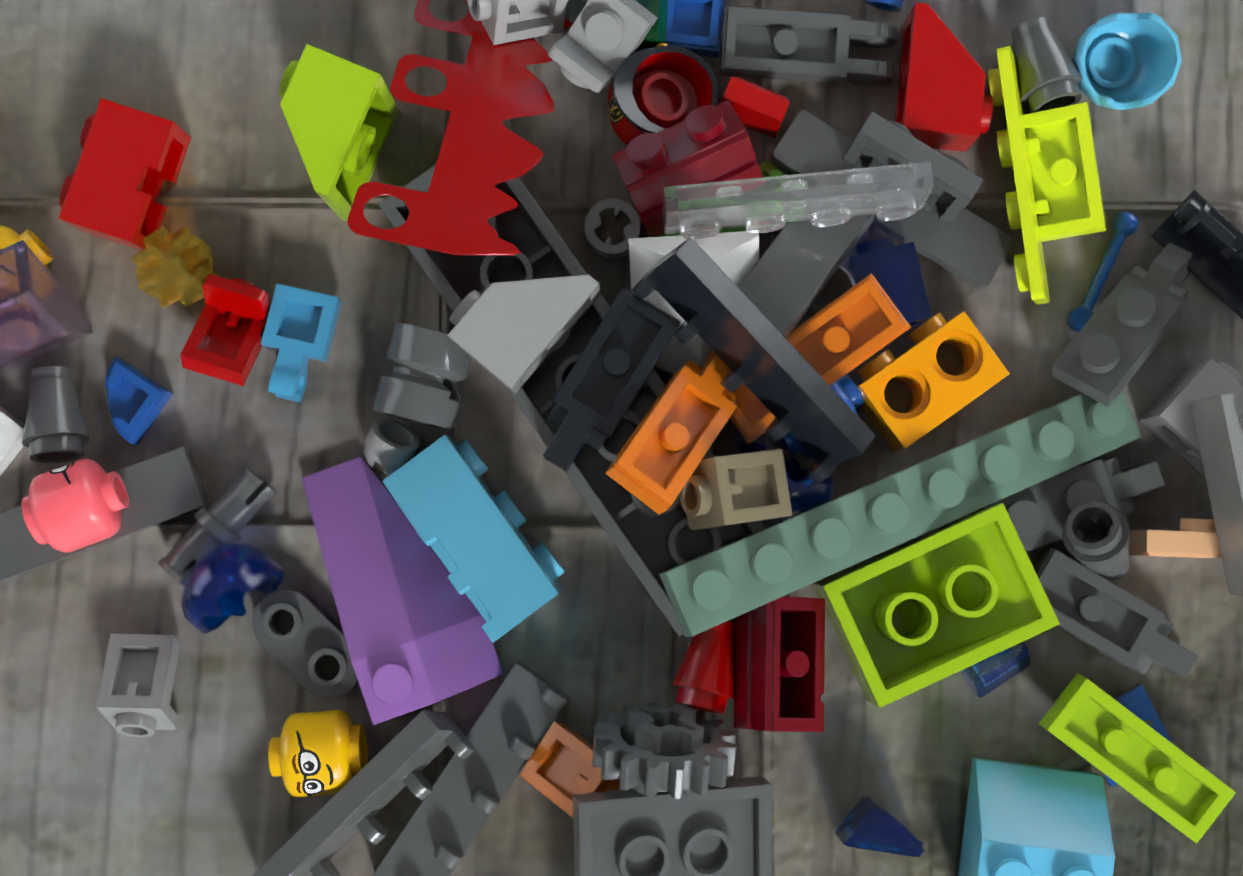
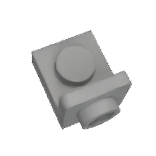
[467,0,568,45]
[548,0,658,93]
[95,634,181,737]

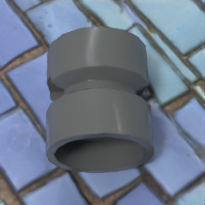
[372,323,472,431]

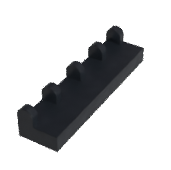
[632,237,876,484]

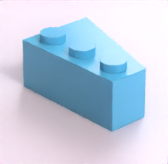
[382,435,565,643]

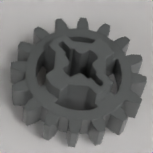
[592,703,737,799]

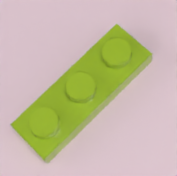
[1038,673,1236,844]

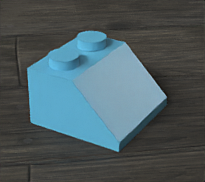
[958,757,1115,876]

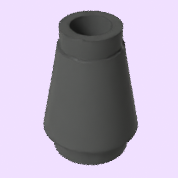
[1012,17,1082,113]
[22,366,89,463]
[1062,501,1130,581]

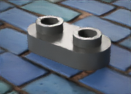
[252,588,359,699]

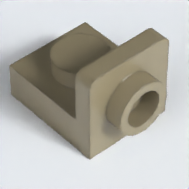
[679,449,793,531]

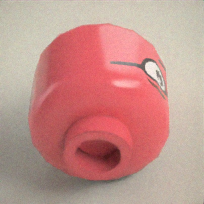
[21,458,129,553]

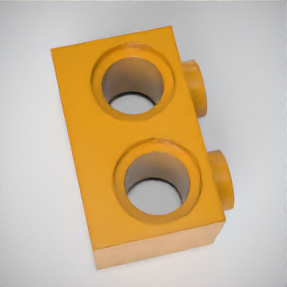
[857,311,1010,452]

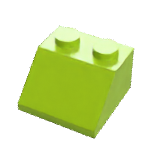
[279,44,400,221]

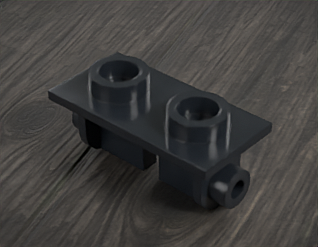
[1151,190,1243,320]

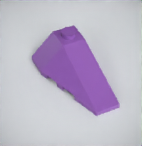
[302,457,504,725]

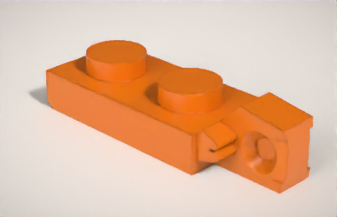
[606,351,737,515]

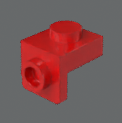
[180,274,270,386]

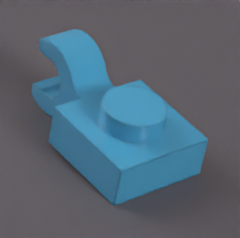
[261,283,343,403]

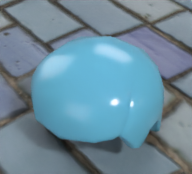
[1072,12,1182,110]

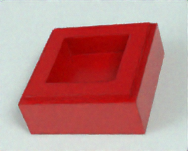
[721,76,790,139]

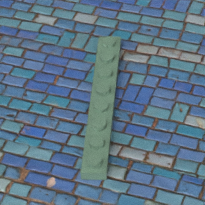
[659,391,1142,637]

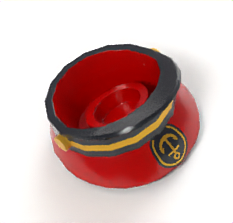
[607,43,720,145]

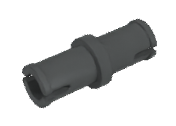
[158,466,277,589]

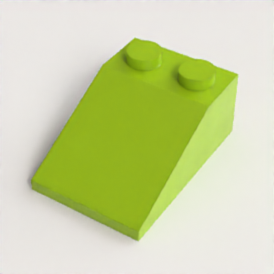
[812,503,1060,708]

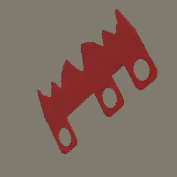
[347,0,573,256]

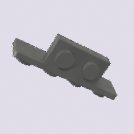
[770,110,1013,290]

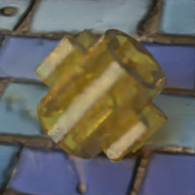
[131,227,217,308]

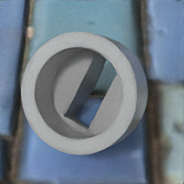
[364,418,420,474]

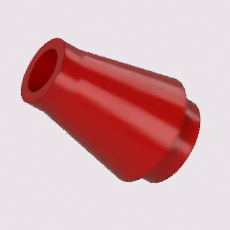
[672,621,735,714]

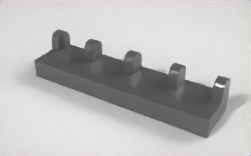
[372,661,570,876]
[252,710,475,876]

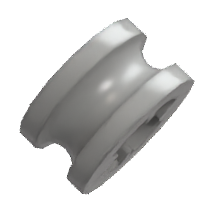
[584,198,641,260]

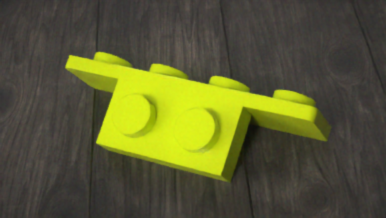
[988,46,1107,305]

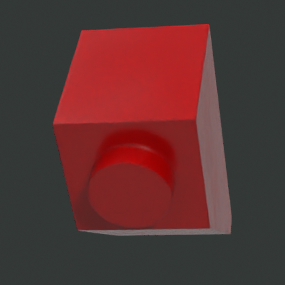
[894,3,993,152]

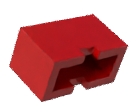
[58,98,191,254]

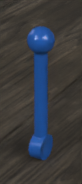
[1067,212,1138,333]

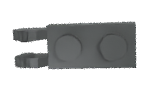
[720,6,897,86]

